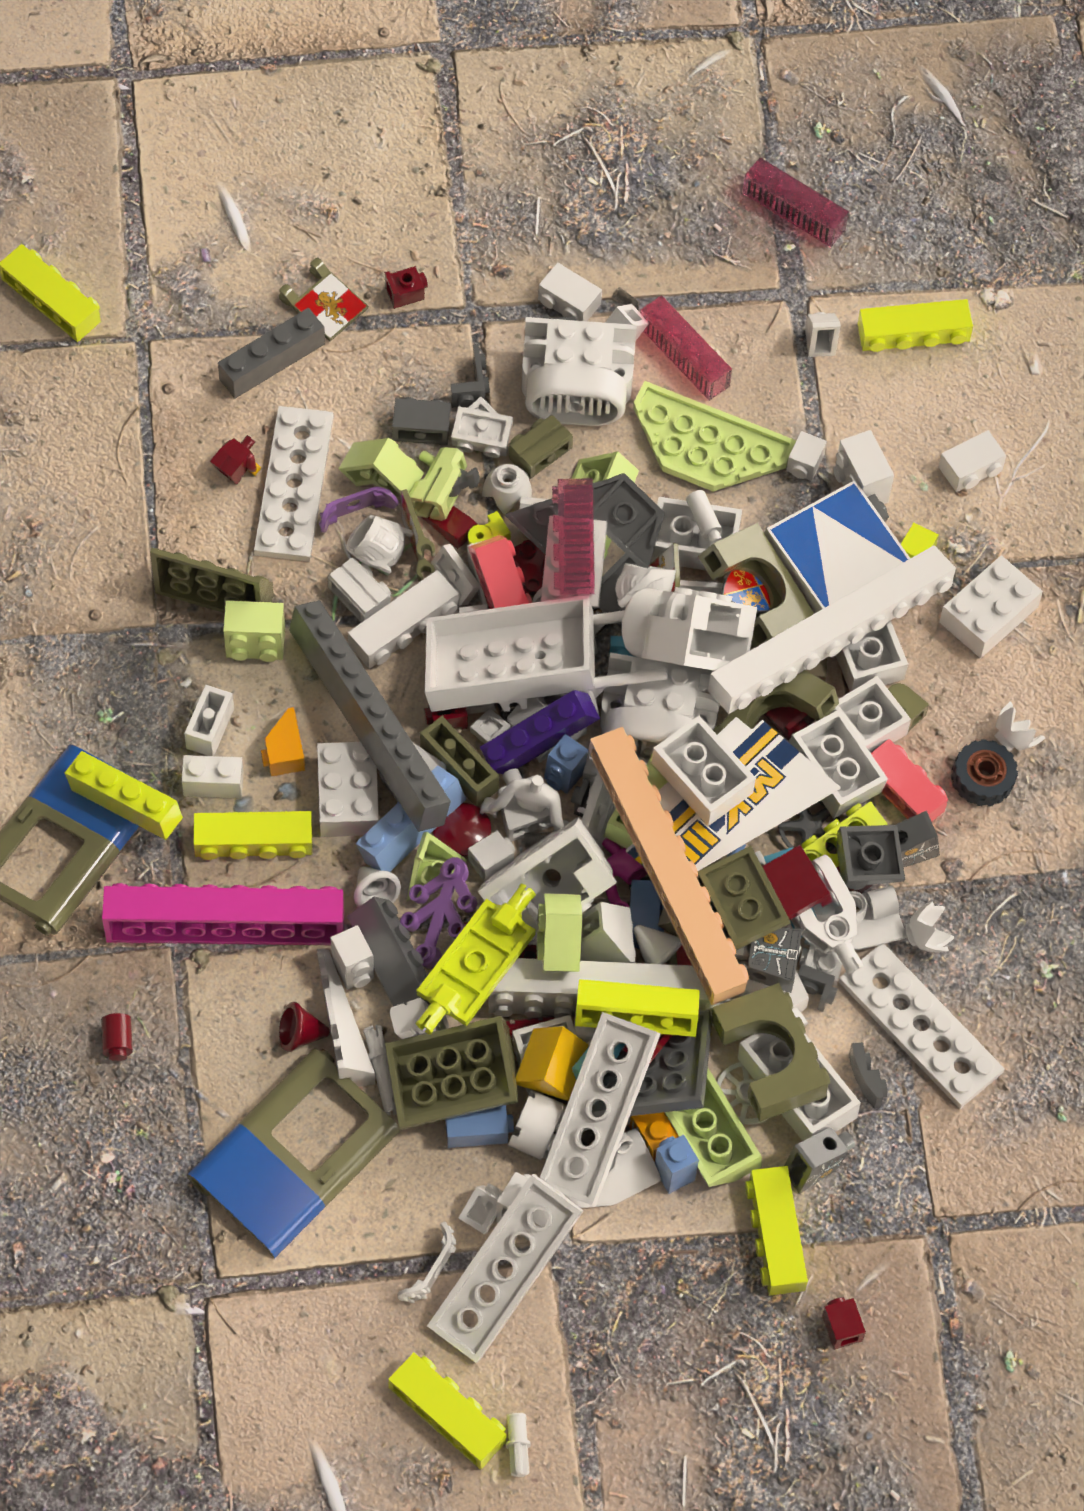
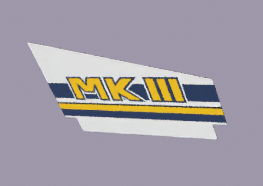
[623,717,841,871]

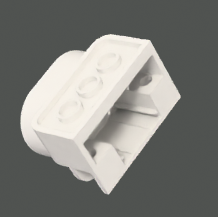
[522,317,637,426]
[622,587,757,671]
[600,652,720,759]
[478,817,617,942]

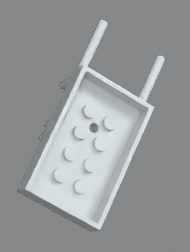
[425,595,668,715]

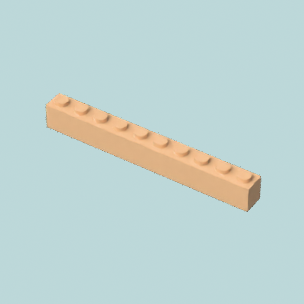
[588,727,749,1005]

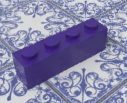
[480,690,600,774]

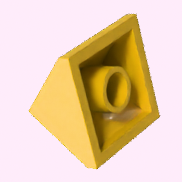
[516,1026,590,1101]

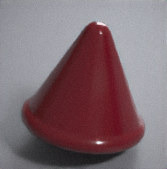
[279,1002,330,1052]

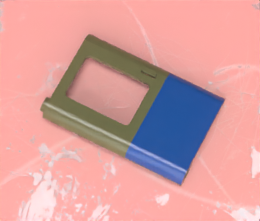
[0,744,143,936]
[187,1049,400,1259]

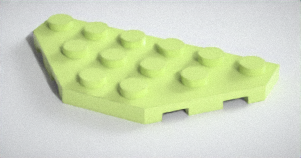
[633,381,797,492]

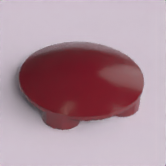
[513,540,545,595]
[433,803,491,856]

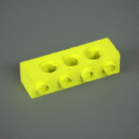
[801,801,888,867]

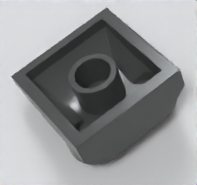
[836,825,905,890]

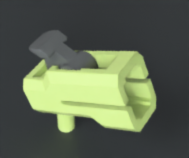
[409,447,480,521]

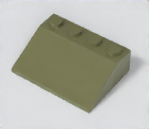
[150,548,274,613]
[385,1016,518,1130]

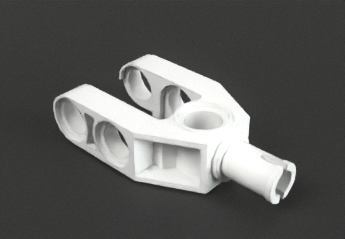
[791,855,864,975]

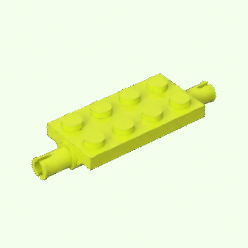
[415,884,536,1035]

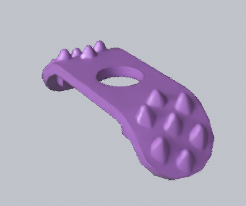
[319,486,399,533]

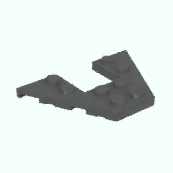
[505,473,665,629]

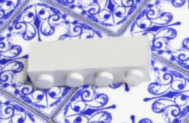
[348,570,459,669]

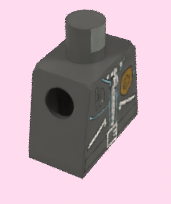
[896,811,940,867]
[734,929,802,993]
[784,1128,855,1194]

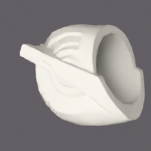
[346,515,413,574]
[615,563,676,608]

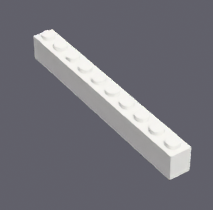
[708,545,956,714]

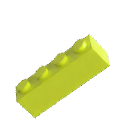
[0,244,101,342]
[857,299,973,352]
[65,751,183,840]
[194,811,312,860]
[575,979,700,1037]
[745,1166,808,1296]
[388,1352,506,1470]

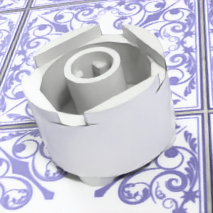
[508,1090,566,1160]

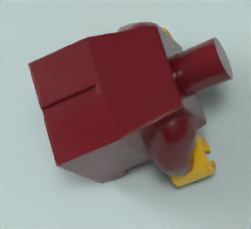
[210,435,261,485]

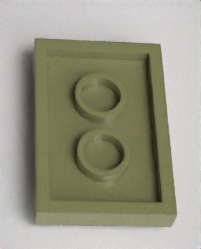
[698,846,791,950]

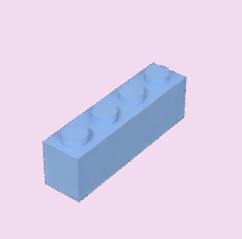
[356,765,466,872]

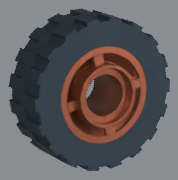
[951,739,1018,806]

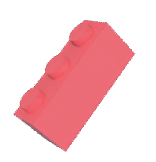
[468,535,533,609]
[871,739,948,822]

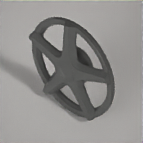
[778,800,841,852]

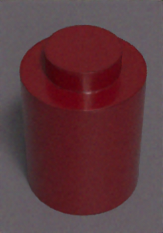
[101,1013,133,1061]

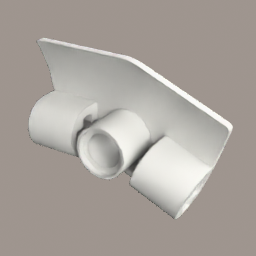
[805,885,907,950]
[565,1128,661,1208]

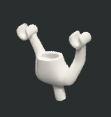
[480,775,570,832]

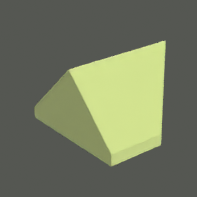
[407,832,467,900]

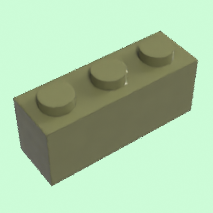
[420,716,499,807]

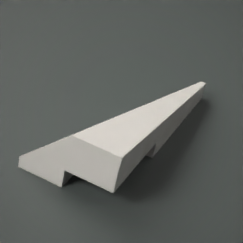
[317,949,375,1087]

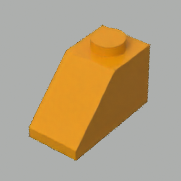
[261,707,305,777]

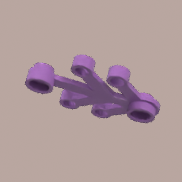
[400,857,478,969]

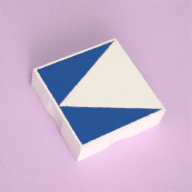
[764,480,911,613]

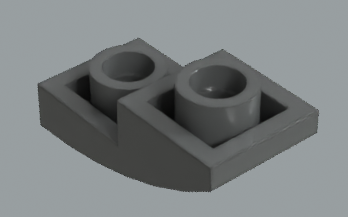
[849,1042,887,1109]

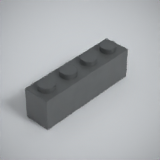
[218,308,325,399]
[347,896,431,1007]

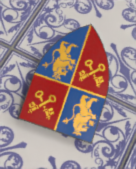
[721,570,770,613]

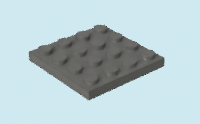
[592,1010,712,1117]

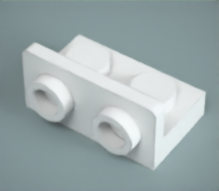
[451,406,513,458]

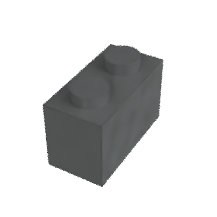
[392,397,451,445]

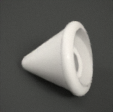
[354,866,401,908]
[634,925,682,964]

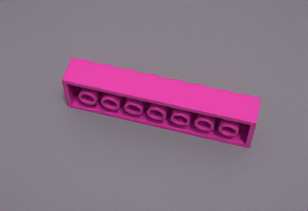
[102,883,344,946]

